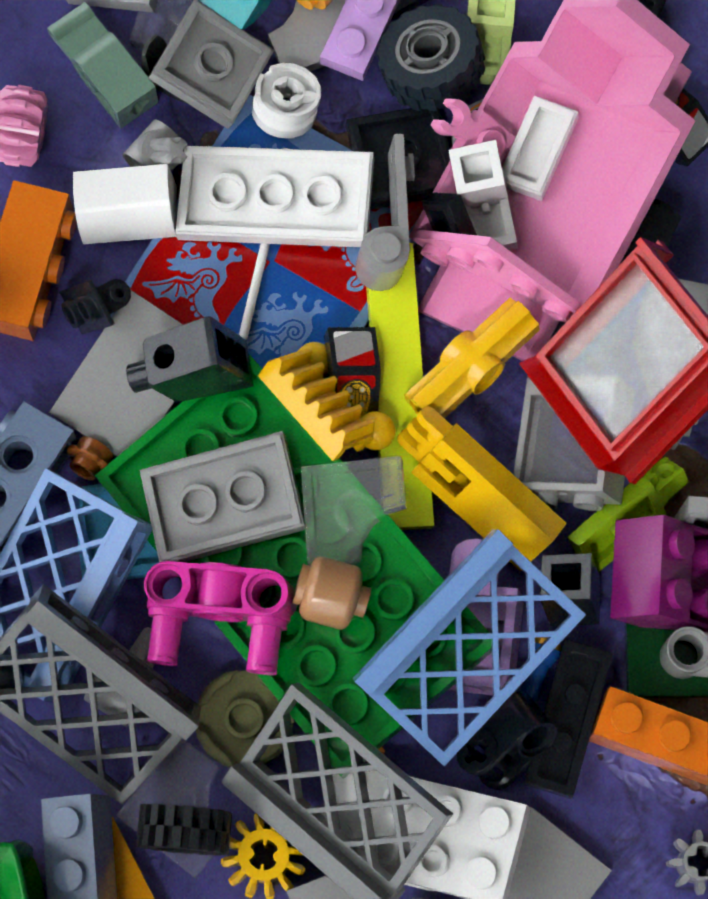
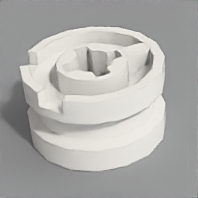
[252,63,321,139]

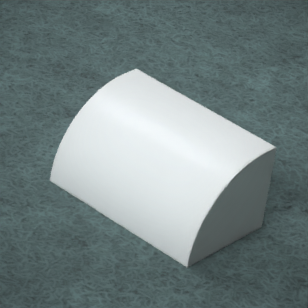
[73,164,177,244]

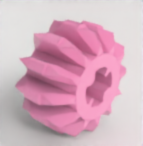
[0,85,48,167]

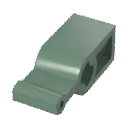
[47,2,158,129]

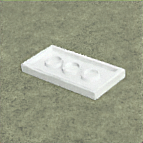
[175,146,374,247]

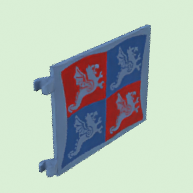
[110,95,424,379]

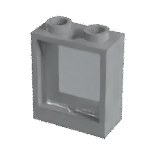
[513,376,636,511]

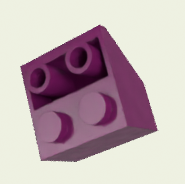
[610,515,708,632]

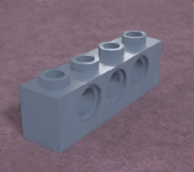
[0,401,78,553]

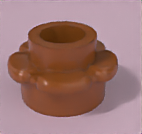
[67,436,114,480]

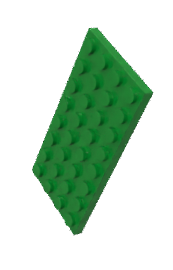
[95,354,500,779]

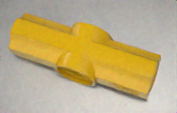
[404,297,540,418]

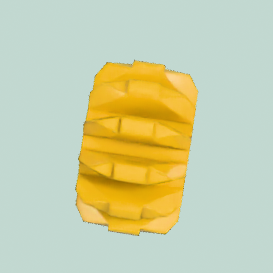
[221,813,305,899]

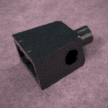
[126,316,254,402]

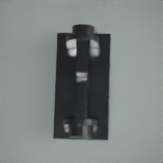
[59,279,131,334]

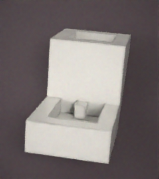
[449,140,518,250]

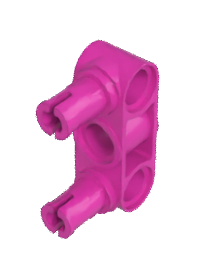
[144,561,297,675]

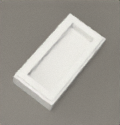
[502,95,579,201]

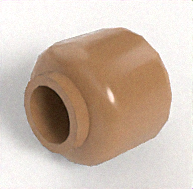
[292,556,371,629]

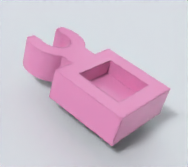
[431,99,516,163]

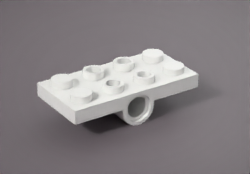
[321,770,531,899]

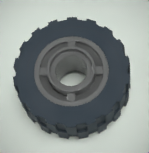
[377,4,485,111]

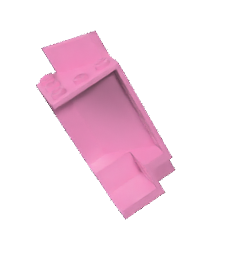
[409,0,696,361]

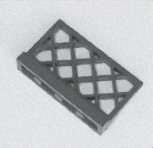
[0,584,201,805]
[221,682,453,899]

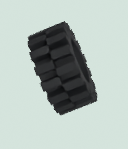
[136,803,232,856]

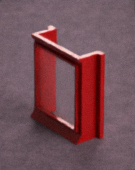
[519,237,708,484]

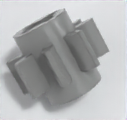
[666,830,708,896]

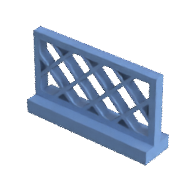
[0,468,152,702]
[352,529,586,766]

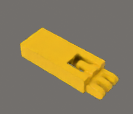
[397,406,567,571]

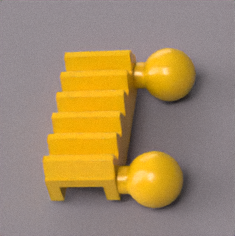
[258,342,396,461]

